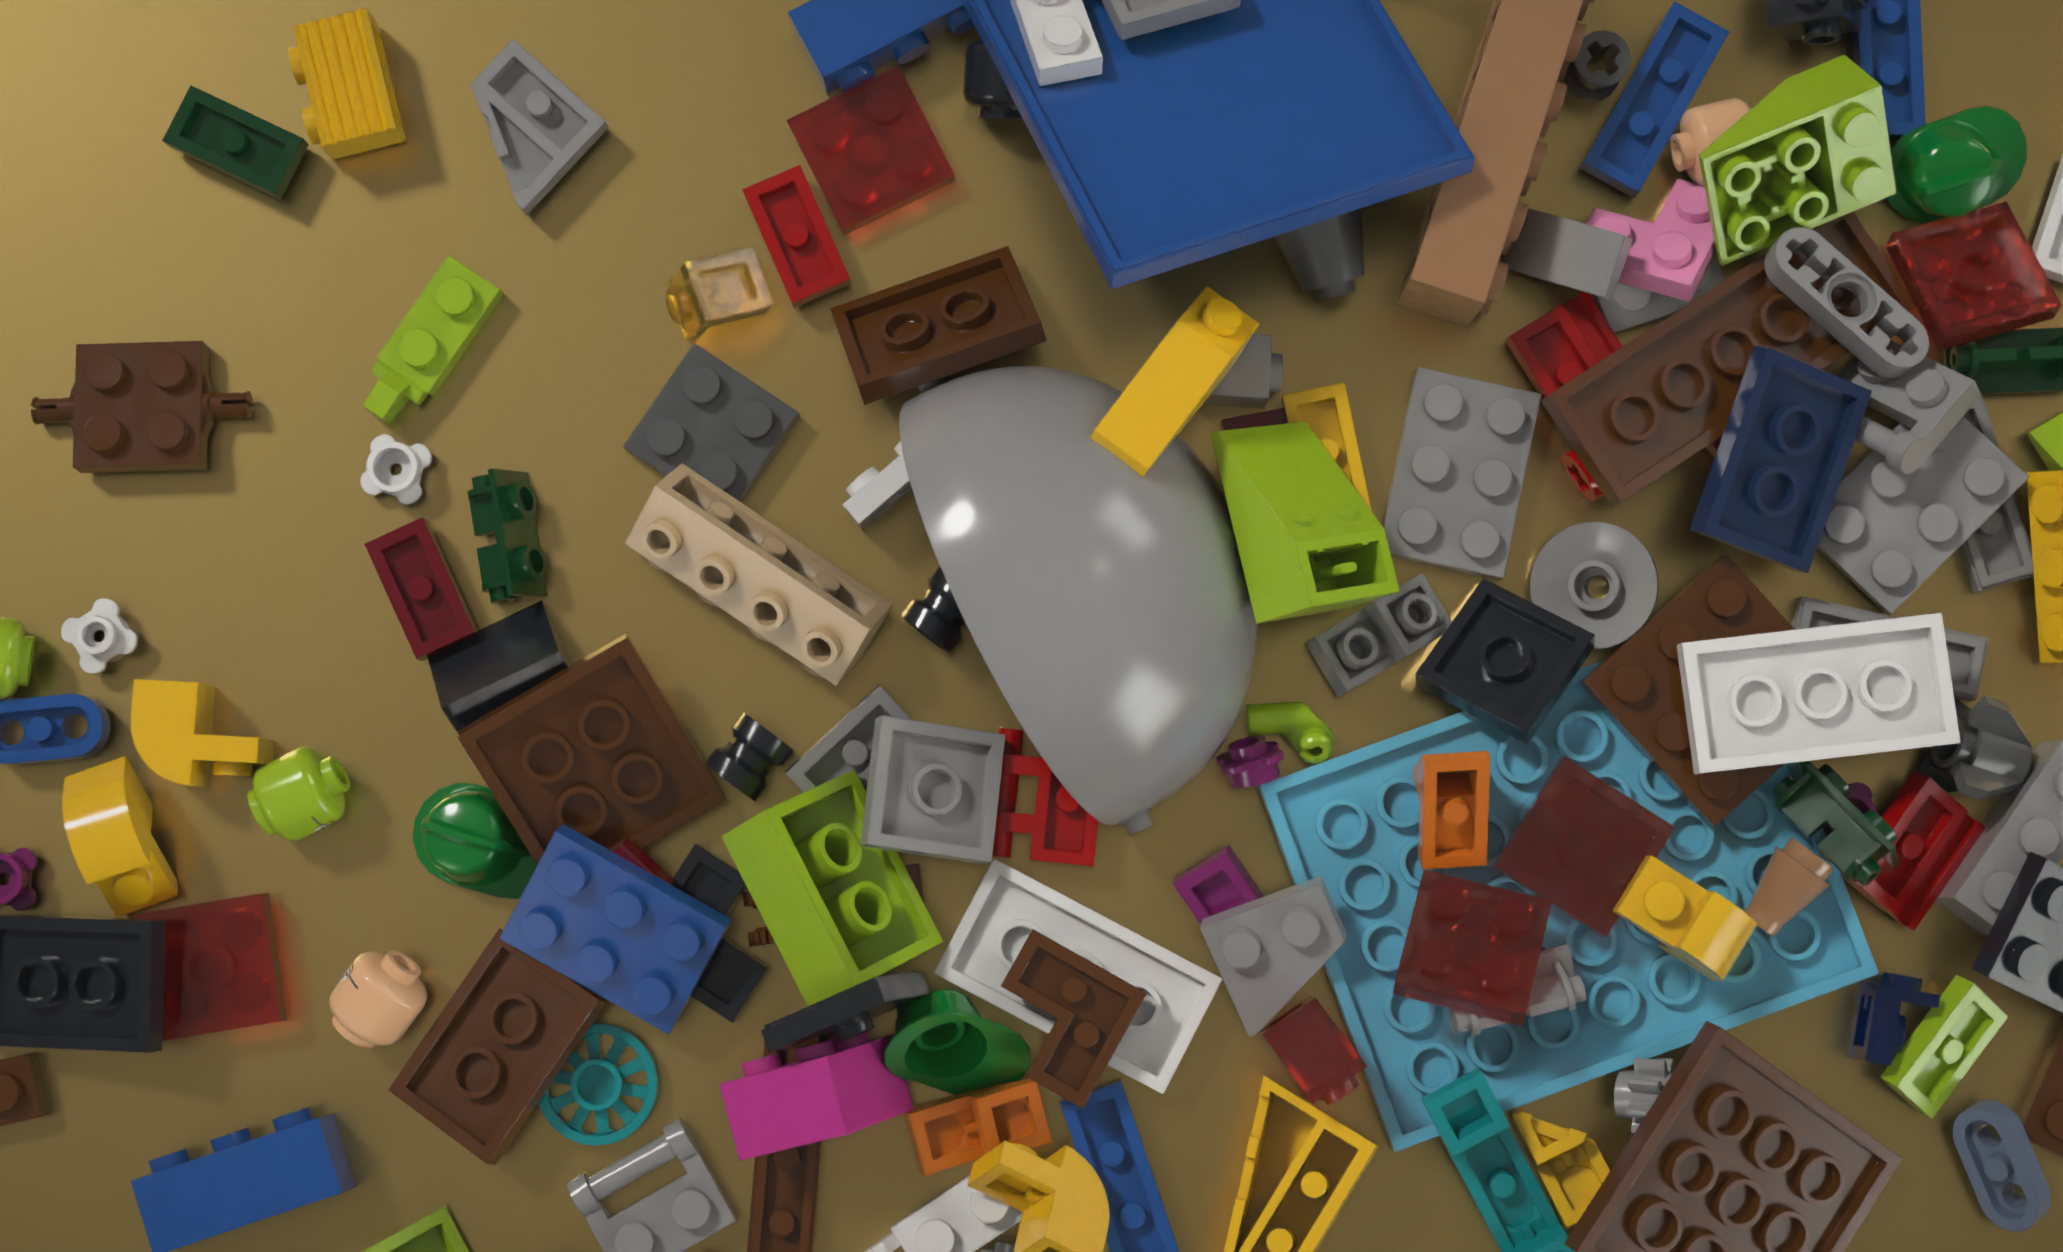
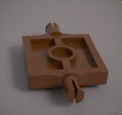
[31,341,253,473]

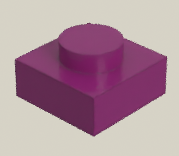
[1173,845,1264,925]

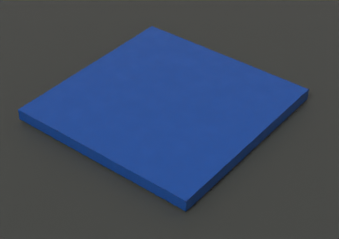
[961,0,1475,289]

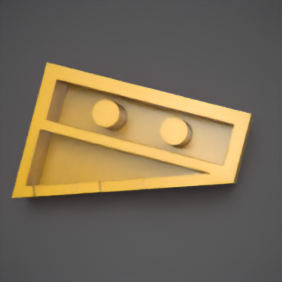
[1223,1075,1379,1252]

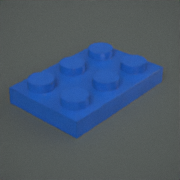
[499,824,732,1034]

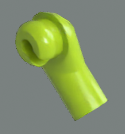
[1246,701,1335,765]

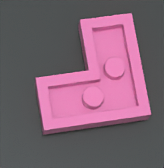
[1585,179,1716,302]

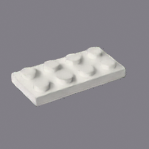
[1676,613,1961,774]
[934,859,1222,1094]

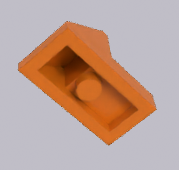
[1413,751,1491,870]

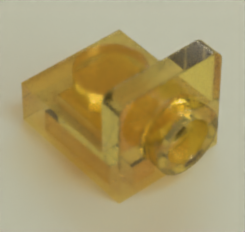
[666,247,774,340]

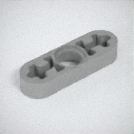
[1764,227,1929,378]

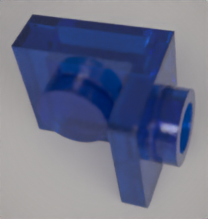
[1848,972,1941,1066]

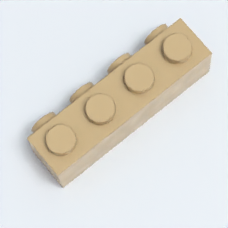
[625,463,893,686]

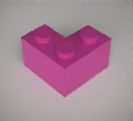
[719,1032,914,1161]

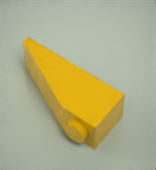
[1089,286,1259,477]

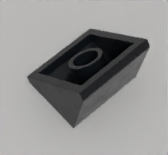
[428,600,573,732]

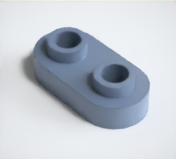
[1952,1100,2051,1232]

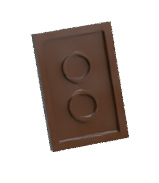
[830,246,1047,405]
[388,928,607,1165]

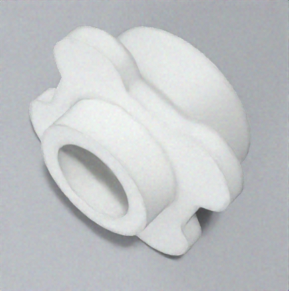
[360,434,432,505]
[61,598,138,674]

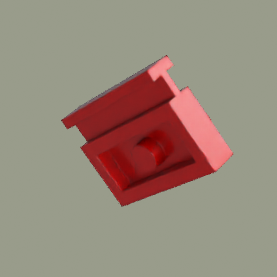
[1505,292,1623,400]
[1841,771,1986,931]

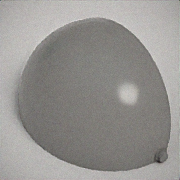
[899,366,1258,835]

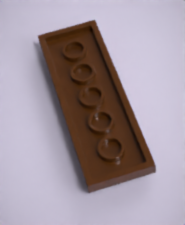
[1541,212,1917,508]

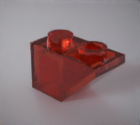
[1258,996,1367,1106]

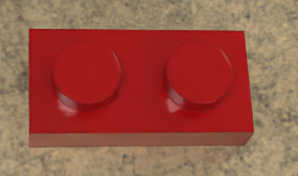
[742,165,851,308]

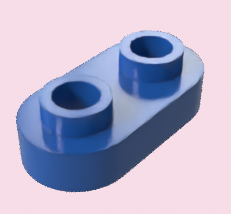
[0,694,111,765]

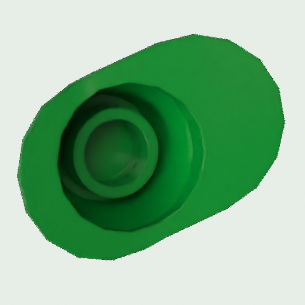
[1887,106,2027,223]
[413,783,537,899]
[884,989,1030,1095]

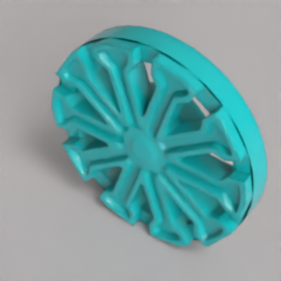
[539,1023,659,1145]

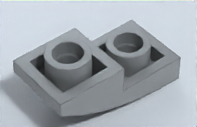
[1502,208,1633,301]
[1305,574,1452,698]

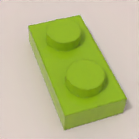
[1880,975,2009,1119]

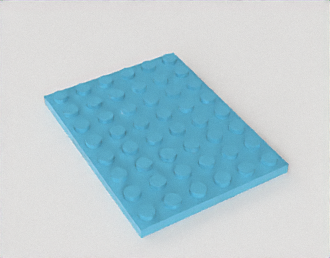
[1258,660,1879,1152]

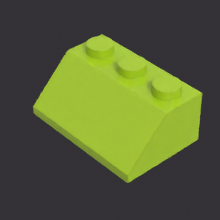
[721,769,944,1006]

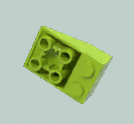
[1698,54,1896,266]
[1210,422,1400,624]

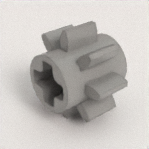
[1614,1057,1674,1134]

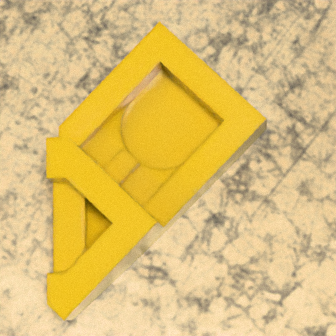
[1511,1111,1610,1230]

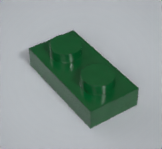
[162,85,309,200]

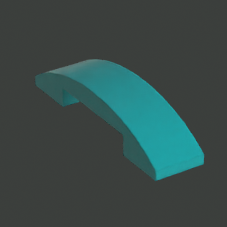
[1421,1068,1575,1252]

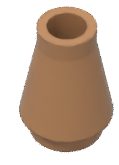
[1744,837,1835,937]

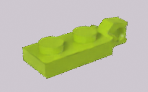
[362,255,504,425]

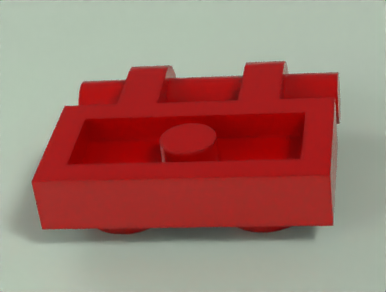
[992,728,1098,867]

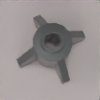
[1908,695,2034,800]

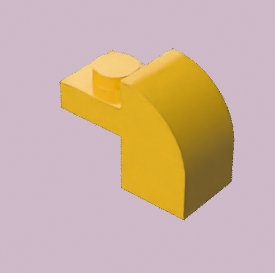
[131,679,275,788]
[62,756,178,918]
[1612,855,1757,982]
[967,1141,1110,1252]

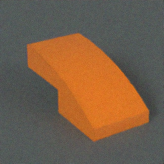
[903,1079,1052,1176]

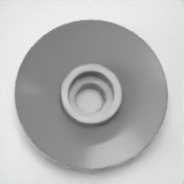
[1530,522,1659,650]

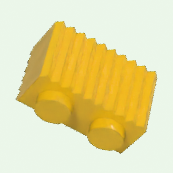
[288,8,406,159]

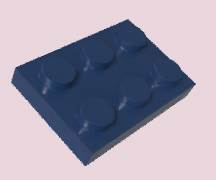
[1690,346,1872,573]

